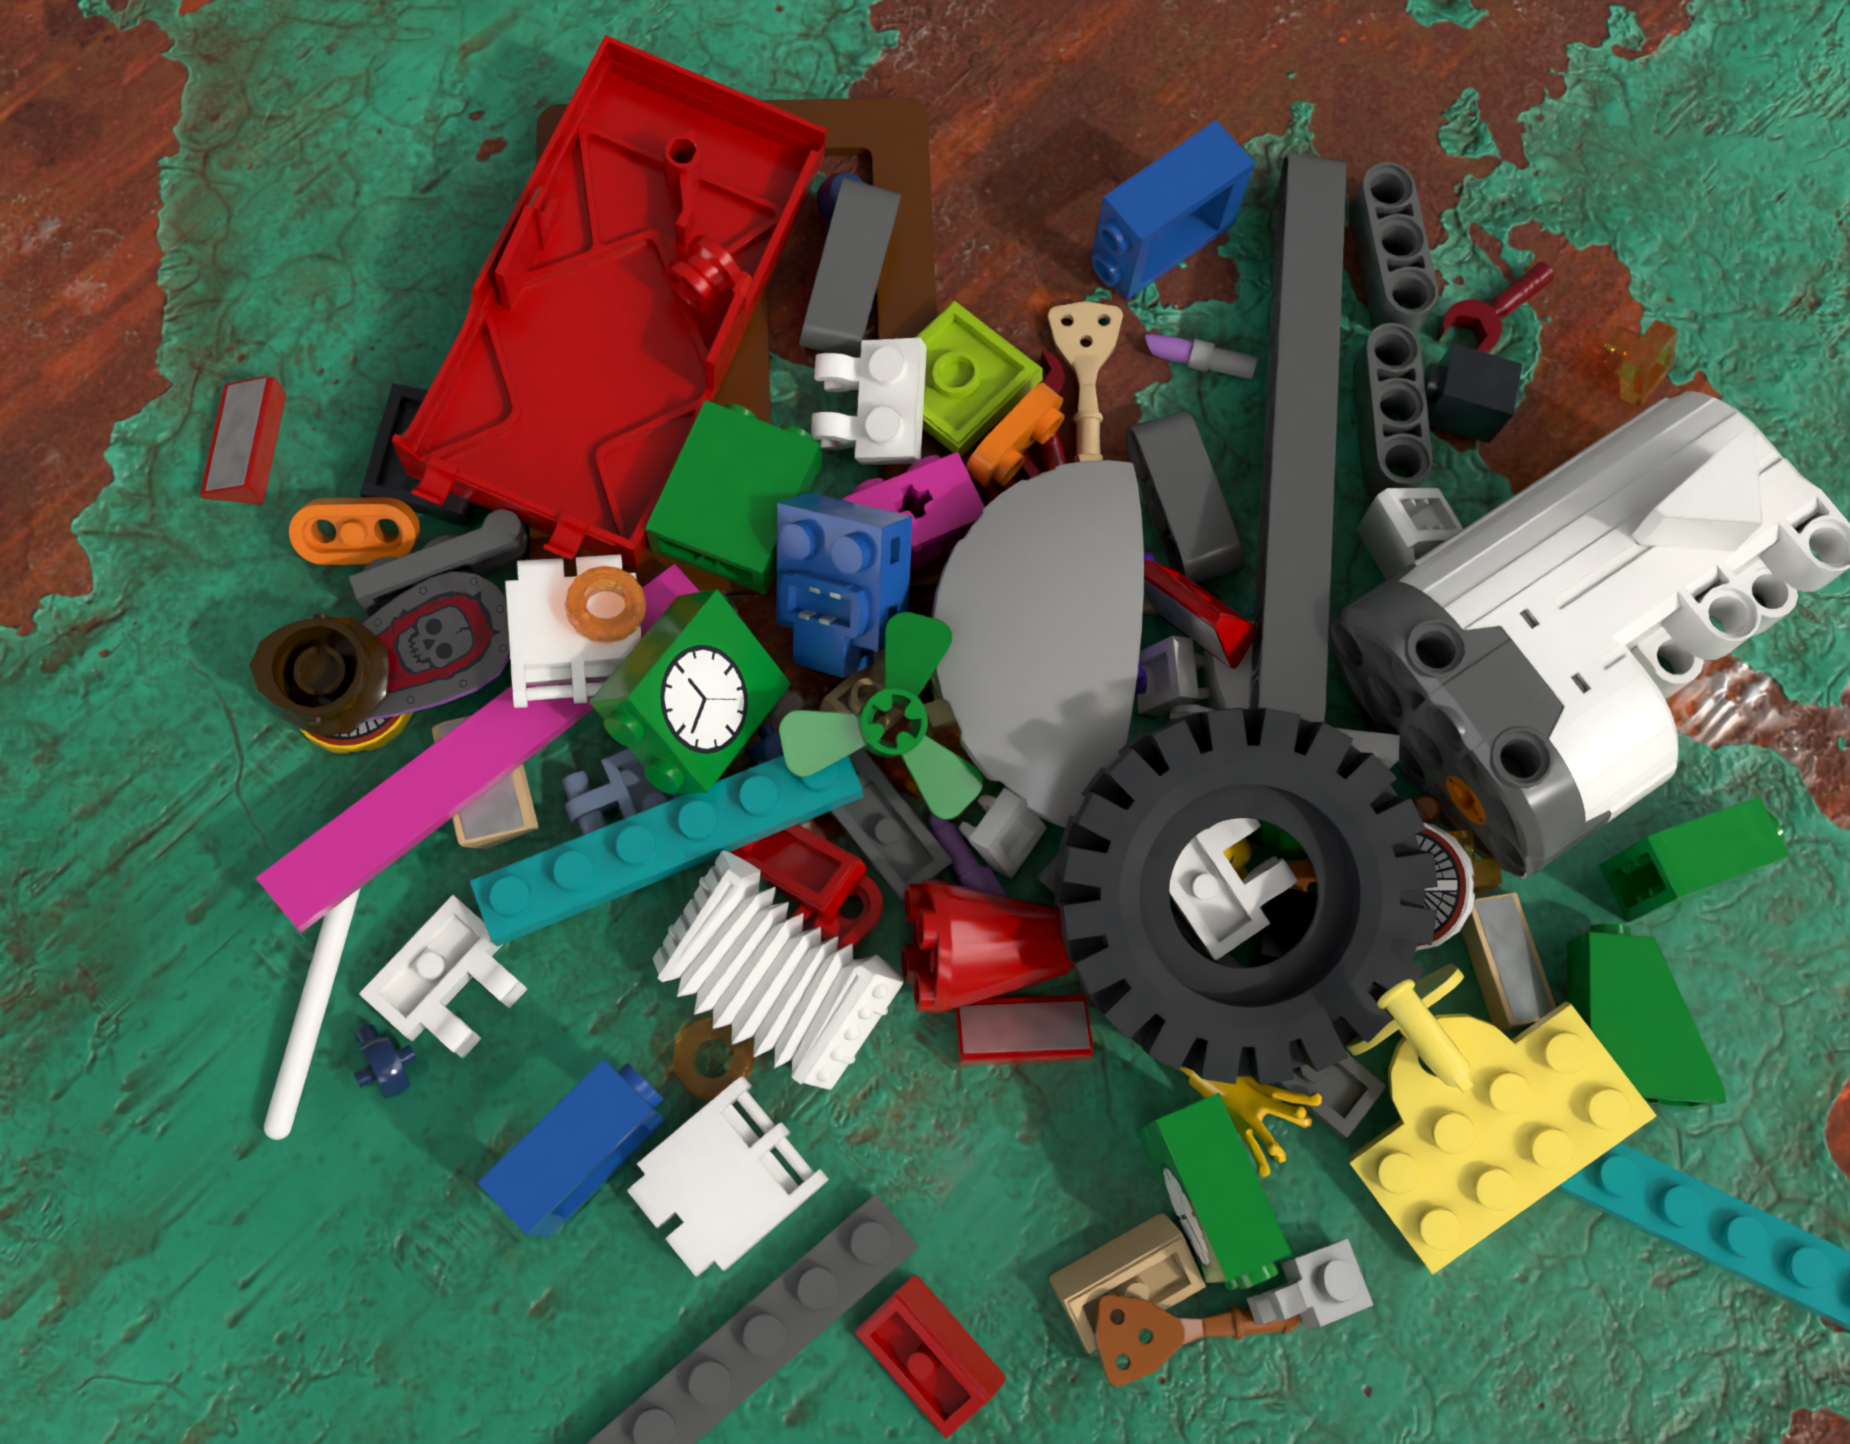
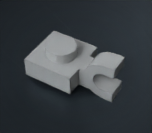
[1246,1239,1373,1330]

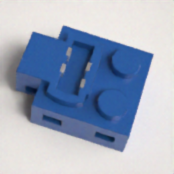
[776,492,912,678]

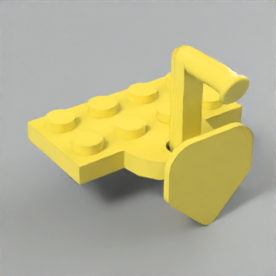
[1345,964,1657,1274]

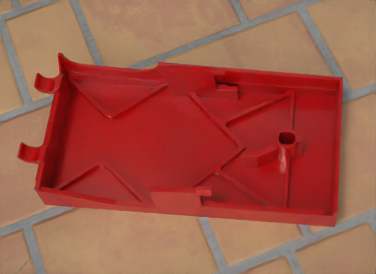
[392,35,828,570]

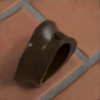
[249,613,390,736]

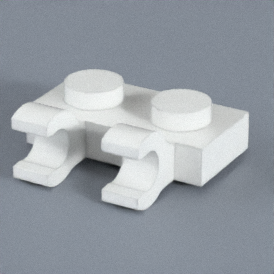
[811,338,927,465]
[1169,818,1298,961]
[359,895,527,1058]

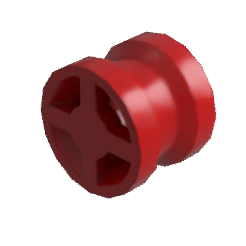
[664,235,741,315]

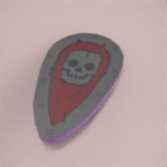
[361,571,510,721]

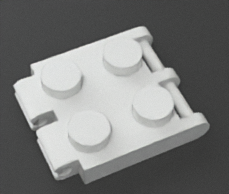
[505,554,641,708]
[627,1076,829,1277]

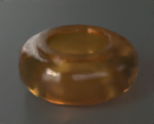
[565,566,647,644]
[672,1017,755,1100]

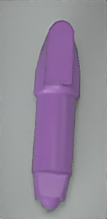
[928,813,1006,896]

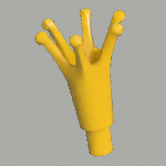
[1180,1066,1322,1178]

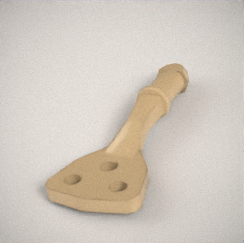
[1047,301,1123,462]

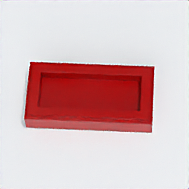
[730,824,868,922]

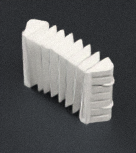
[652,851,905,1090]

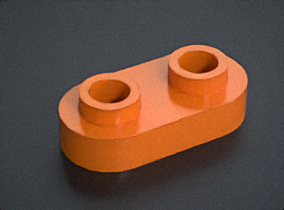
[966,382,1064,488]
[289,497,420,565]

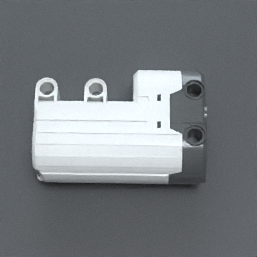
[1328,391,1850,879]

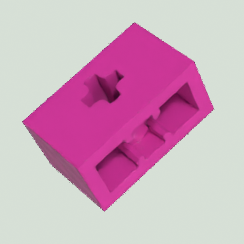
[843,452,985,570]

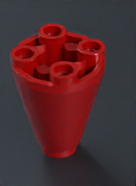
[901,879,1075,1014]

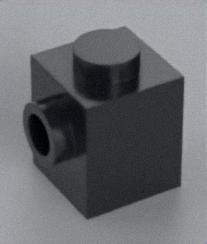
[1424,343,1522,444]

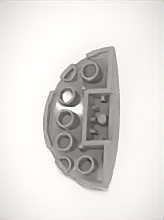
[931,460,1144,828]

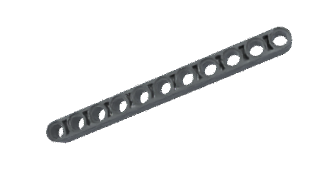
[1249,153,1346,722]

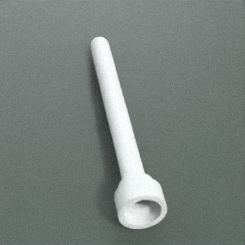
[264,888,361,1140]

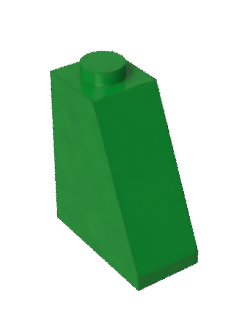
[1599,797,1790,923]
[1567,924,1726,1109]

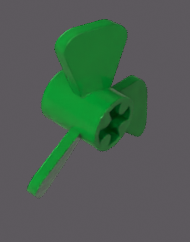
[779,612,983,819]

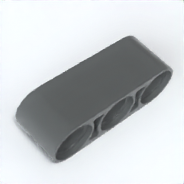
[1349,162,1438,335]
[799,177,902,358]
[1352,323,1433,501]
[1125,411,1244,584]

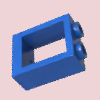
[1090,120,1255,300]
[477,1059,666,1239]

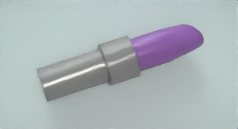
[1145,334,1257,380]

